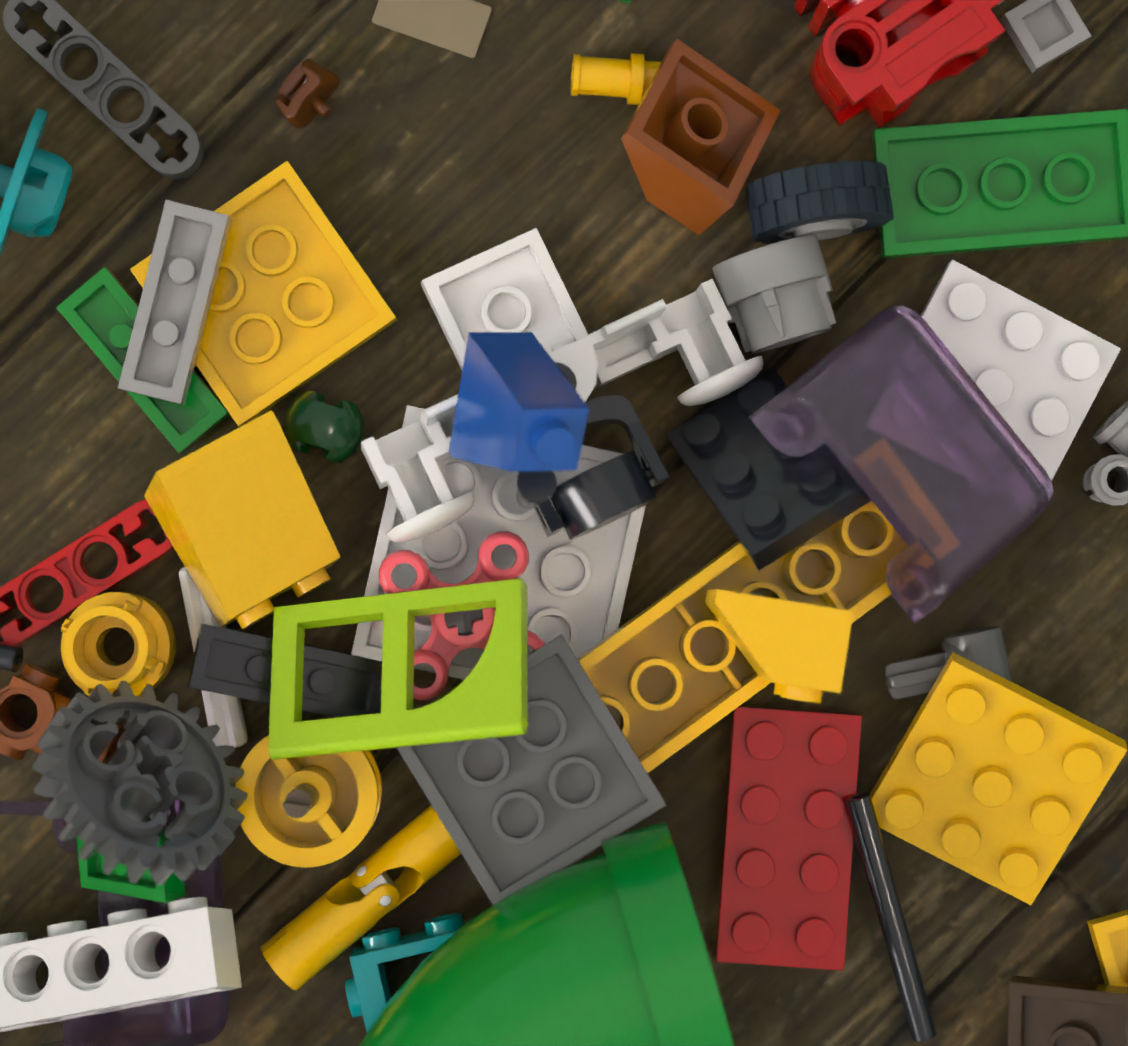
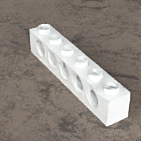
[0,897,242,1032]

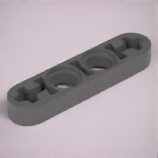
[3,0,204,180]

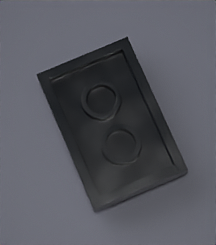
[665,367,871,571]

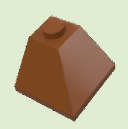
[621,38,781,235]

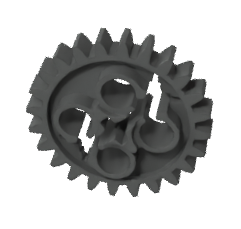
[32,681,247,885]

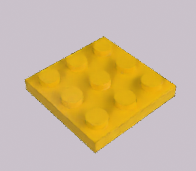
[130,161,397,427]
[870,652,1127,905]

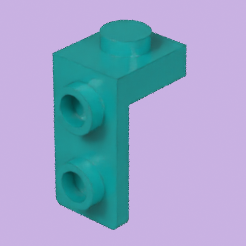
[345,913,470,1033]

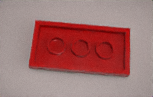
[715,706,862,971]

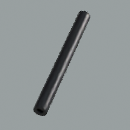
[845,793,937,1042]

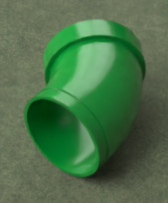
[359,821,734,1046]

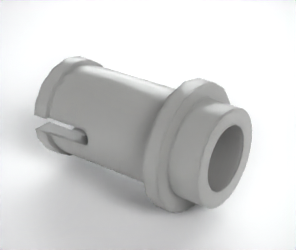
[1082,455,1128,506]

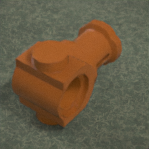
[0,663,124,764]

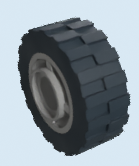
[745,160,894,244]

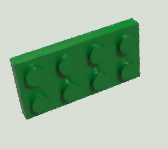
[871,109,1128,259]

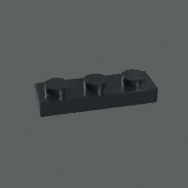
[187,624,382,718]

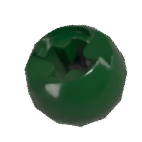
[284,390,365,464]

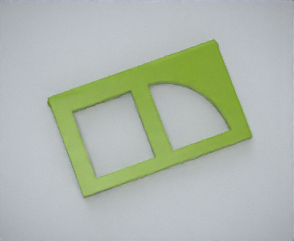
[268,578,528,760]

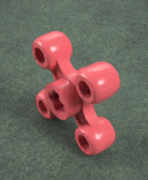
[379,531,545,700]

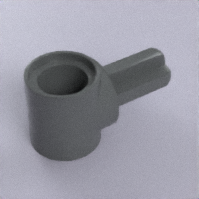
[884,626,1013,700]

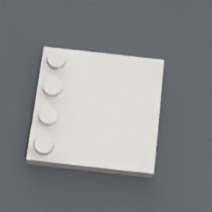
[351,405,646,680]

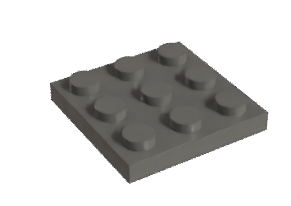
[396,634,666,905]

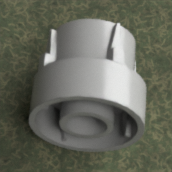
[712,235,836,354]

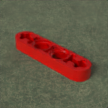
[0,499,174,647]

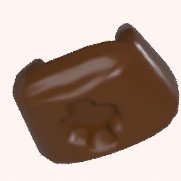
[275,59,340,128]

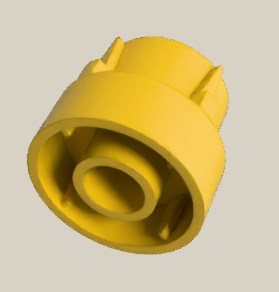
[61,592,176,697]

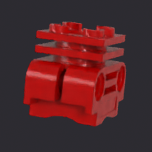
[794,0,1005,129]

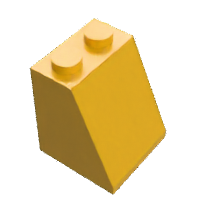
[144,410,340,630]

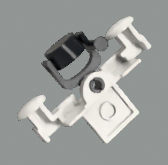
[361,228,763,542]

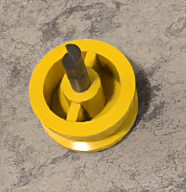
[235,720,383,868]

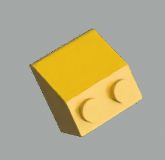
[705,589,853,703]

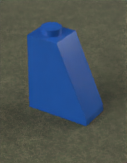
[449,332,589,472]

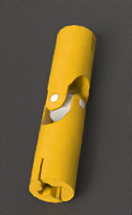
[260,805,461,991]

